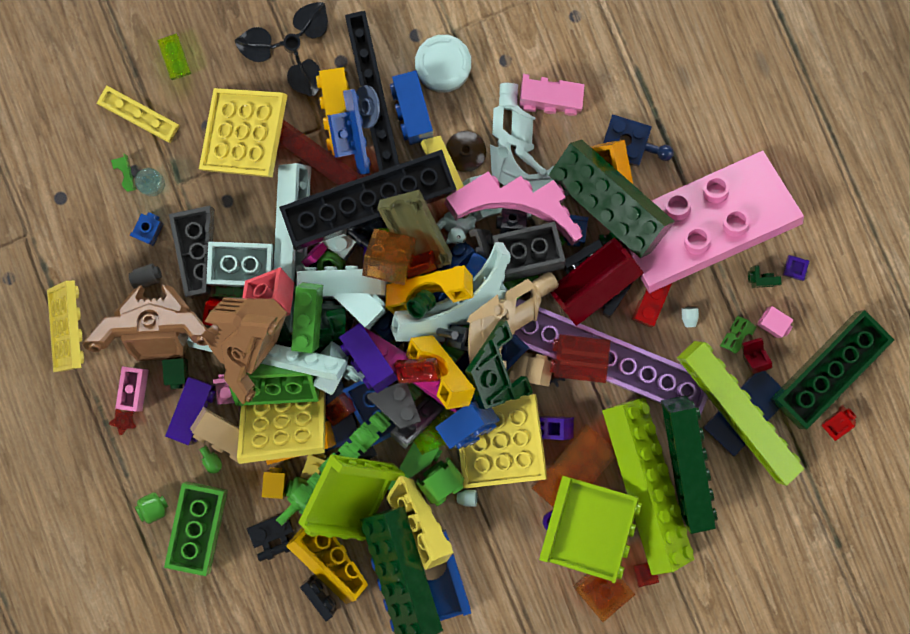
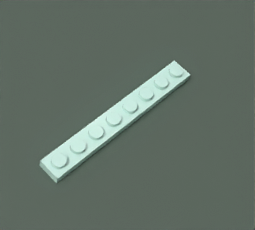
[187,338,347,381]

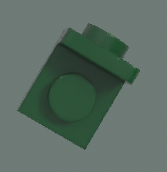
[748,265,782,288]

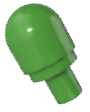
[199,445,222,474]

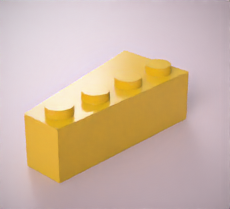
[316,67,349,155]
[286,527,368,604]

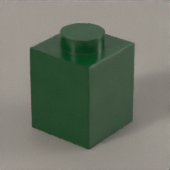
[162,358,189,389]

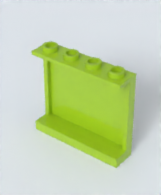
[298,454,406,541]
[539,476,642,584]

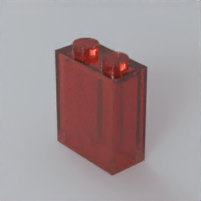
[550,334,611,383]

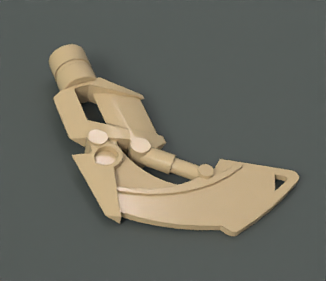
[467,272,558,368]

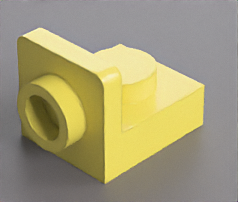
[300,453,327,479]

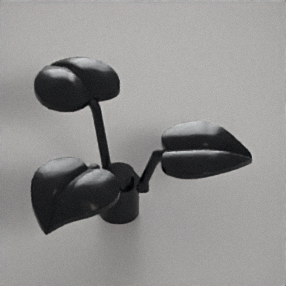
[235,2,328,97]

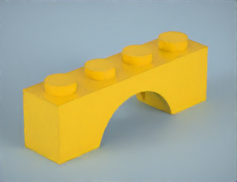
[386,265,473,315]
[406,335,475,409]

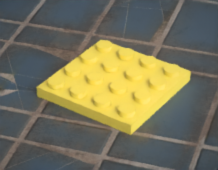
[199,88,287,178]
[47,280,84,372]
[237,389,326,464]
[454,394,548,489]

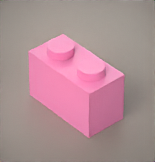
[115,366,149,412]

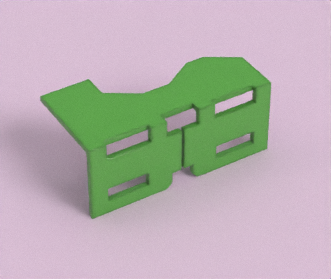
[111,154,136,192]
[212,286,244,298]
[720,316,757,354]

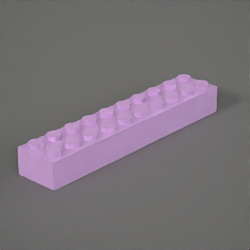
[515,298,708,414]

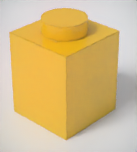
[262,467,287,499]

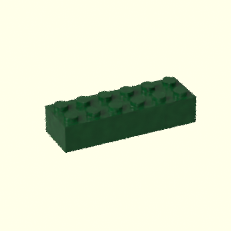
[548,140,675,258]
[770,310,894,430]
[661,395,718,534]
[360,506,443,634]

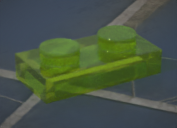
[157,33,192,80]

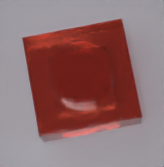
[633,562,659,587]

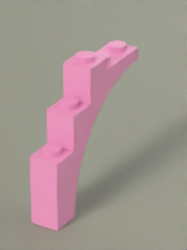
[444,171,583,245]

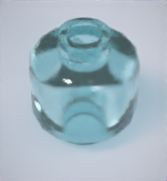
[135,168,165,197]

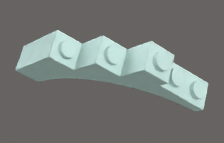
[391,242,511,342]

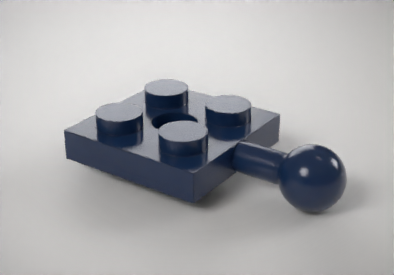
[603,114,674,167]

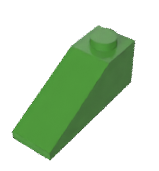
[388,434,442,490]

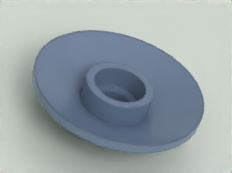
[356,85,380,128]

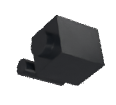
[436,325,469,352]

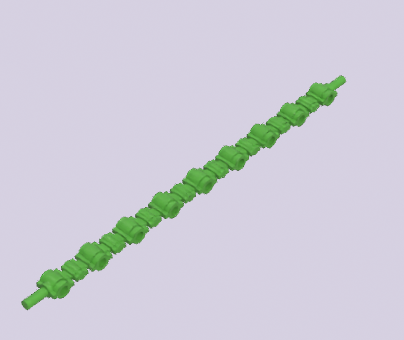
[276,236,567,526]

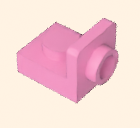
[213,374,234,405]

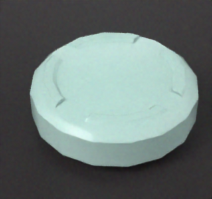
[415,35,471,92]

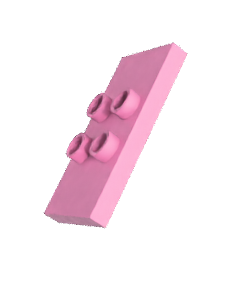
[620,151,804,293]

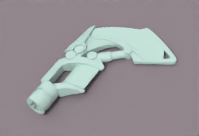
[490,83,569,196]

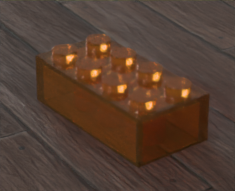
[530,424,616,508]

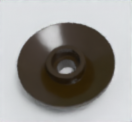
[446,131,486,172]

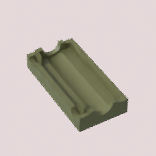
[377,190,452,273]

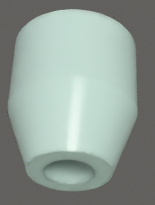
[682,307,699,327]
[457,490,477,507]

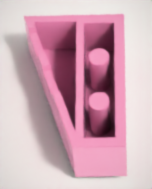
[519,74,584,116]

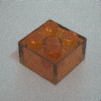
[362,229,417,285]
[573,574,635,622]

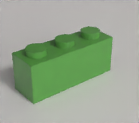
[291,282,324,353]

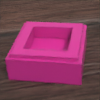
[301,242,327,267]

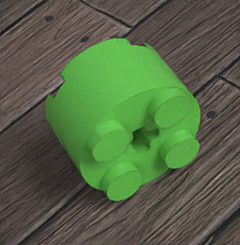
[415,457,464,506]

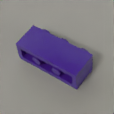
[339,323,399,393]
[165,377,216,445]

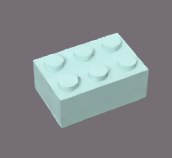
[206,242,275,287]

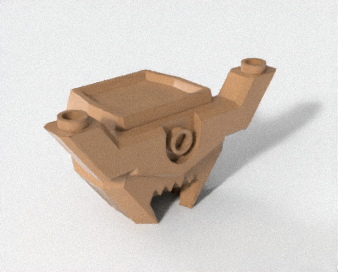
[82,284,207,361]
[201,297,287,405]

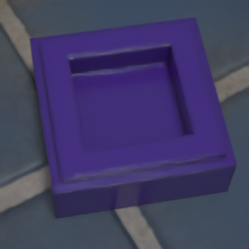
[782,255,809,281]

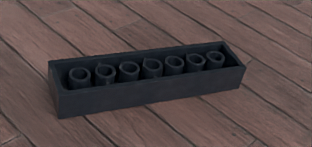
[279,150,457,251]

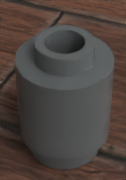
[128,263,162,289]

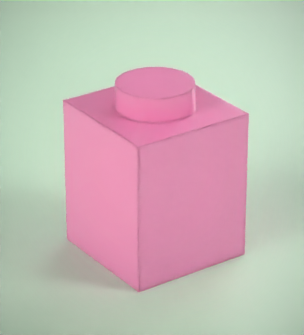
[756,306,793,338]

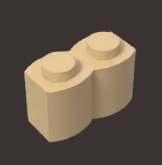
[509,352,554,387]

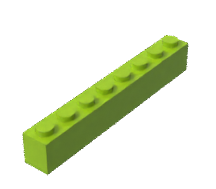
[677,341,804,486]

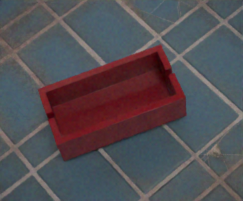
[550,237,644,326]

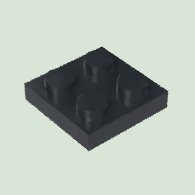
[300,576,337,622]

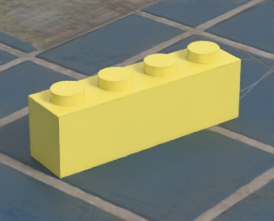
[386,476,454,570]

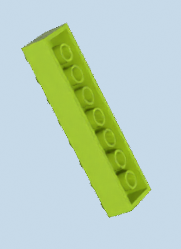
[602,397,695,575]

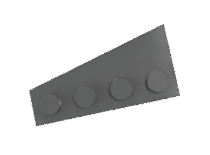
[169,206,215,298]

